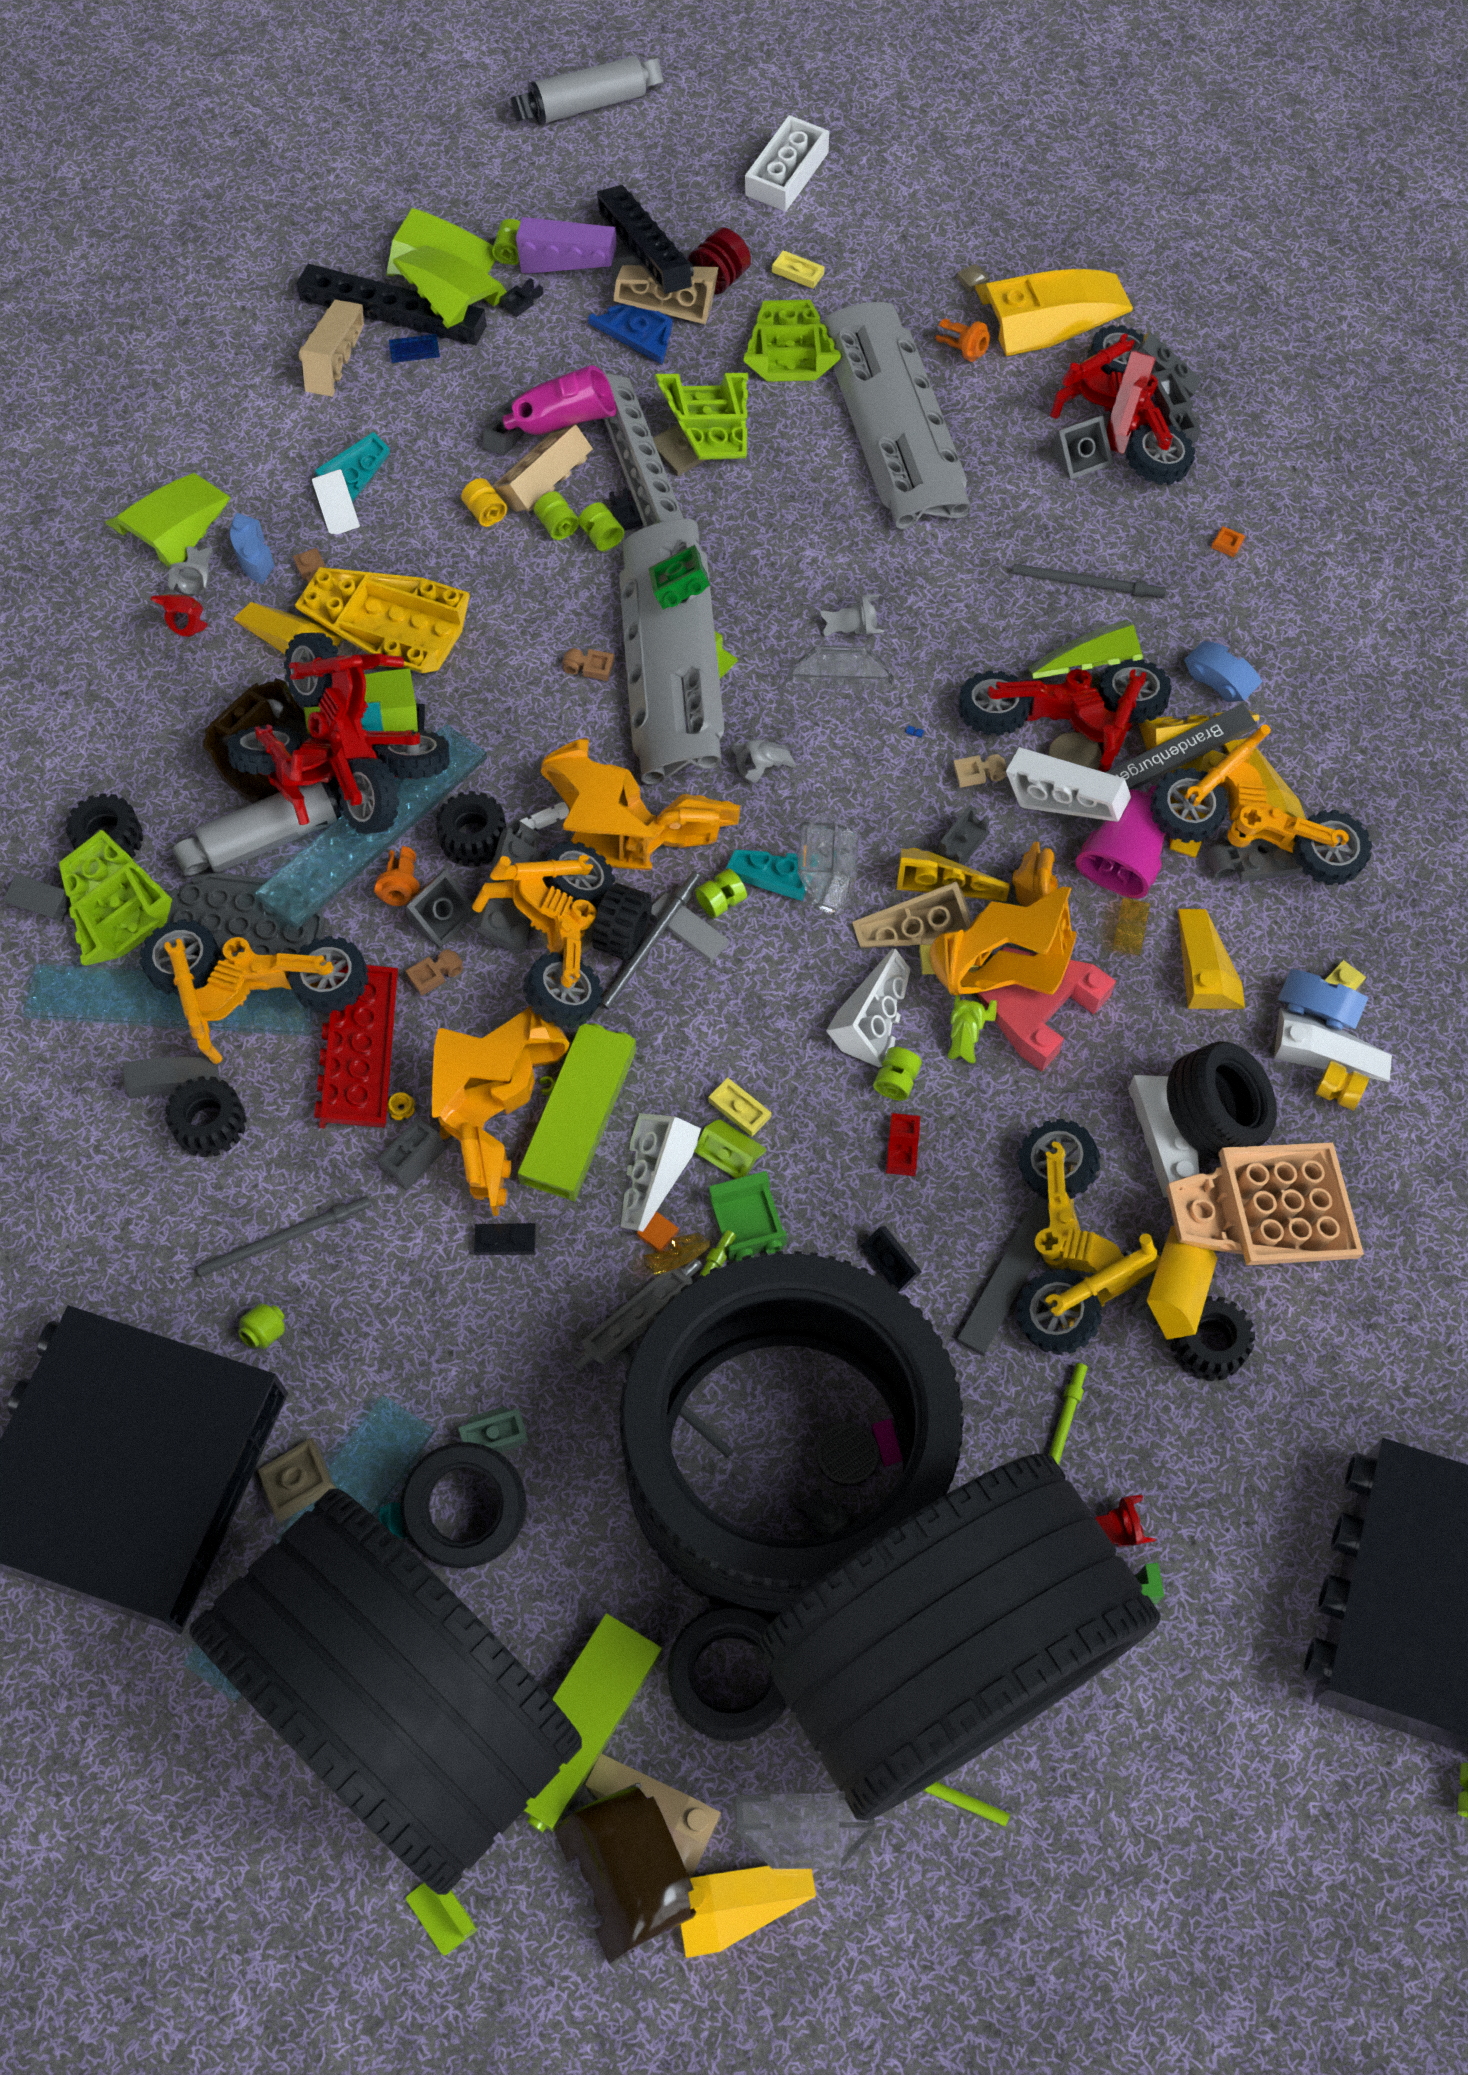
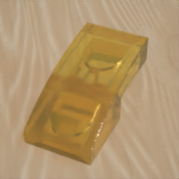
[1112,897,1150,956]
[644,1232,710,1275]

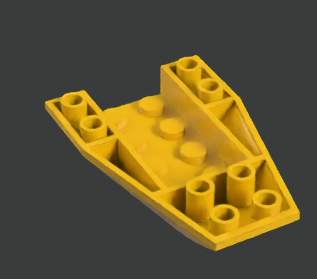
[975,269,1133,356]
[295,567,470,674]

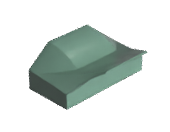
[458,1406,528,1453]

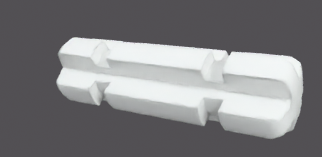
[519,802,569,830]

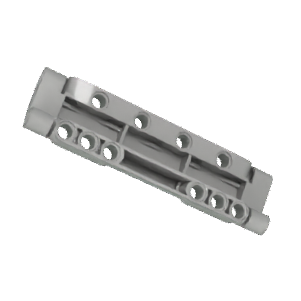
[823,302,971,529]
[619,519,724,785]

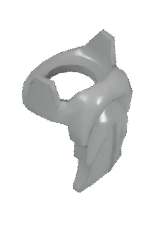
[168,546,213,595]
[820,594,884,637]
[730,738,796,784]

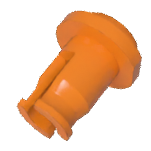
[936,318,990,362]
[374,846,420,906]

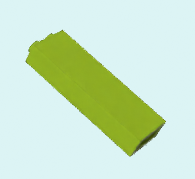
[518,1023,636,1202]
[523,1613,662,1833]

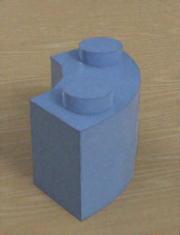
[230,513,275,584]
[1184,641,1262,702]
[1278,969,1368,1030]

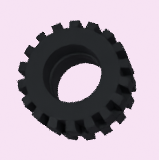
[436,791,507,867]
[65,793,143,859]
[592,883,652,960]
[165,1076,247,1157]
[1171,1296,1255,1381]

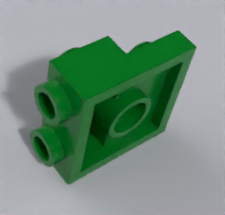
[648,544,710,610]

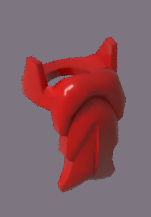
[150,594,208,637]
[1095,1495,1157,1547]

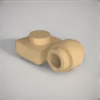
[953,754,1007,788]

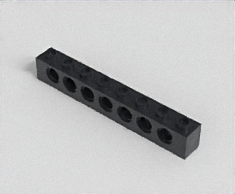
[597,185,694,294]
[296,264,487,345]

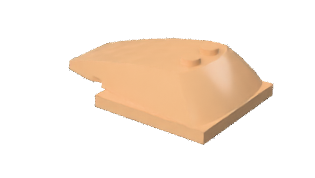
[1166,1143,1364,1265]

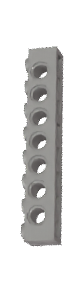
[604,373,684,527]

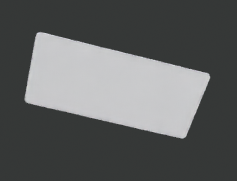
[312,469,360,534]

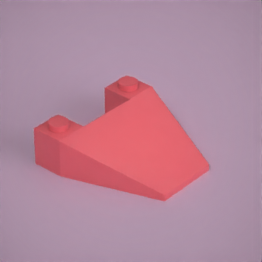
[976,947,1116,1072]

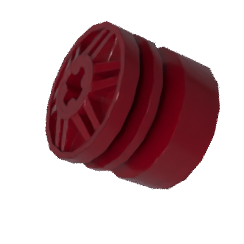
[688,227,751,295]

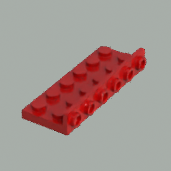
[314,961,398,1129]

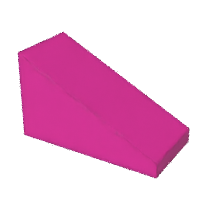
[871,1418,903,1467]

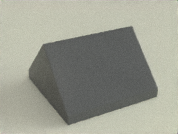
[1052,415,1114,480]
[405,869,478,948]

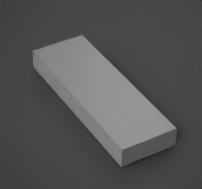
[650,892,729,963]

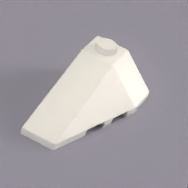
[826,949,910,1067]
[1274,1008,1392,1082]
[621,1113,701,1232]

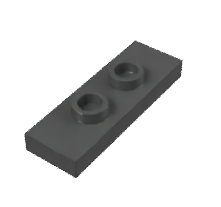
[1137,332,1201,398]

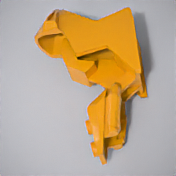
[541,737,741,870]
[929,841,1077,996]
[432,1006,570,1216]

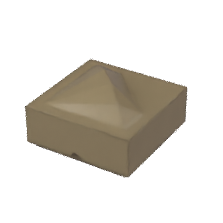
[956,264,990,293]

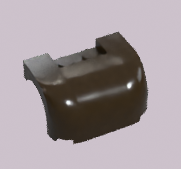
[202,678,313,804]
[554,1782,696,1964]

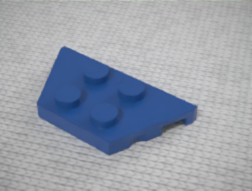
[588,304,673,364]

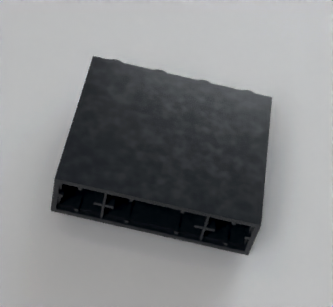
[0,1305,288,1635]
[1303,1438,1468,1754]

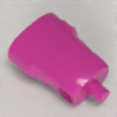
[503,365,616,435]
[1075,785,1175,899]

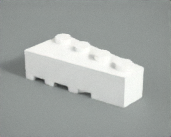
[1006,747,1131,822]
[1128,1075,1199,1197]

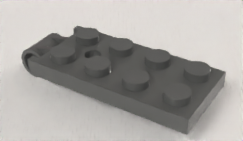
[1206,819,1347,882]
[474,820,548,954]

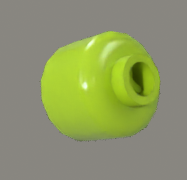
[238,1303,285,1349]

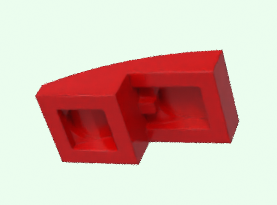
[886,1113,920,1176]

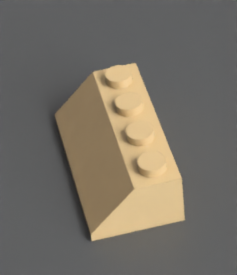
[492,424,593,512]

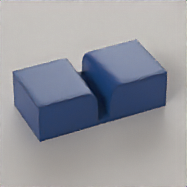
[906,725,924,738]

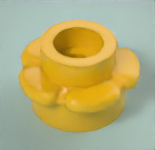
[387,1092,416,1120]

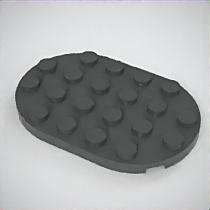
[163,873,325,961]

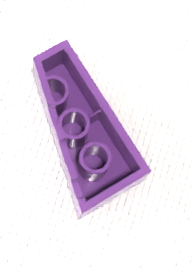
[516,217,617,274]

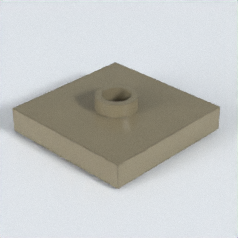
[653,424,707,476]
[257,1437,336,1522]

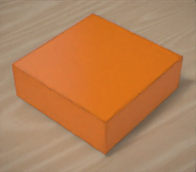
[1211,526,1245,557]
[637,1211,679,1253]

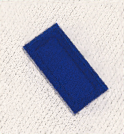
[389,334,440,363]

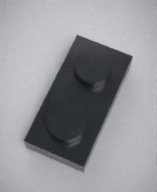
[474,1223,536,1256]
[861,1226,922,1292]

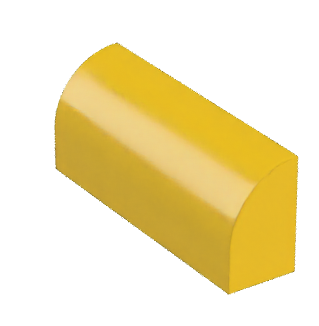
[1147,1226,1218,1340]

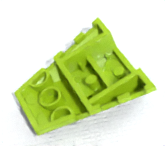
[386,208,496,277]
[393,245,507,328]
[744,299,841,382]
[654,373,748,460]
[105,473,231,568]
[1027,620,1143,679]
[304,668,418,733]
[59,829,172,966]

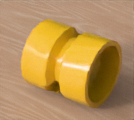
[461,478,507,527]
[1315,1060,1369,1111]

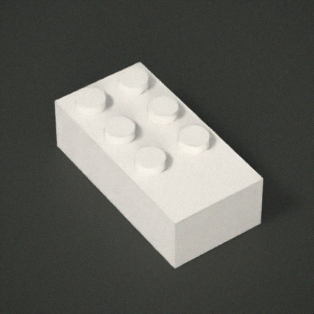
[745,115,829,212]

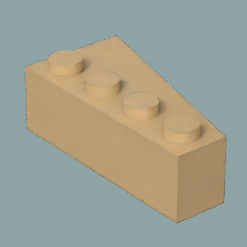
[613,265,719,325]
[299,300,364,397]

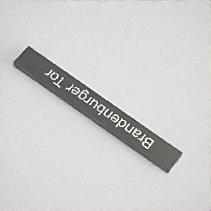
[1055,703,1257,825]

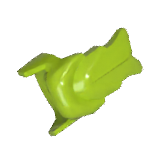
[947,995,997,1064]

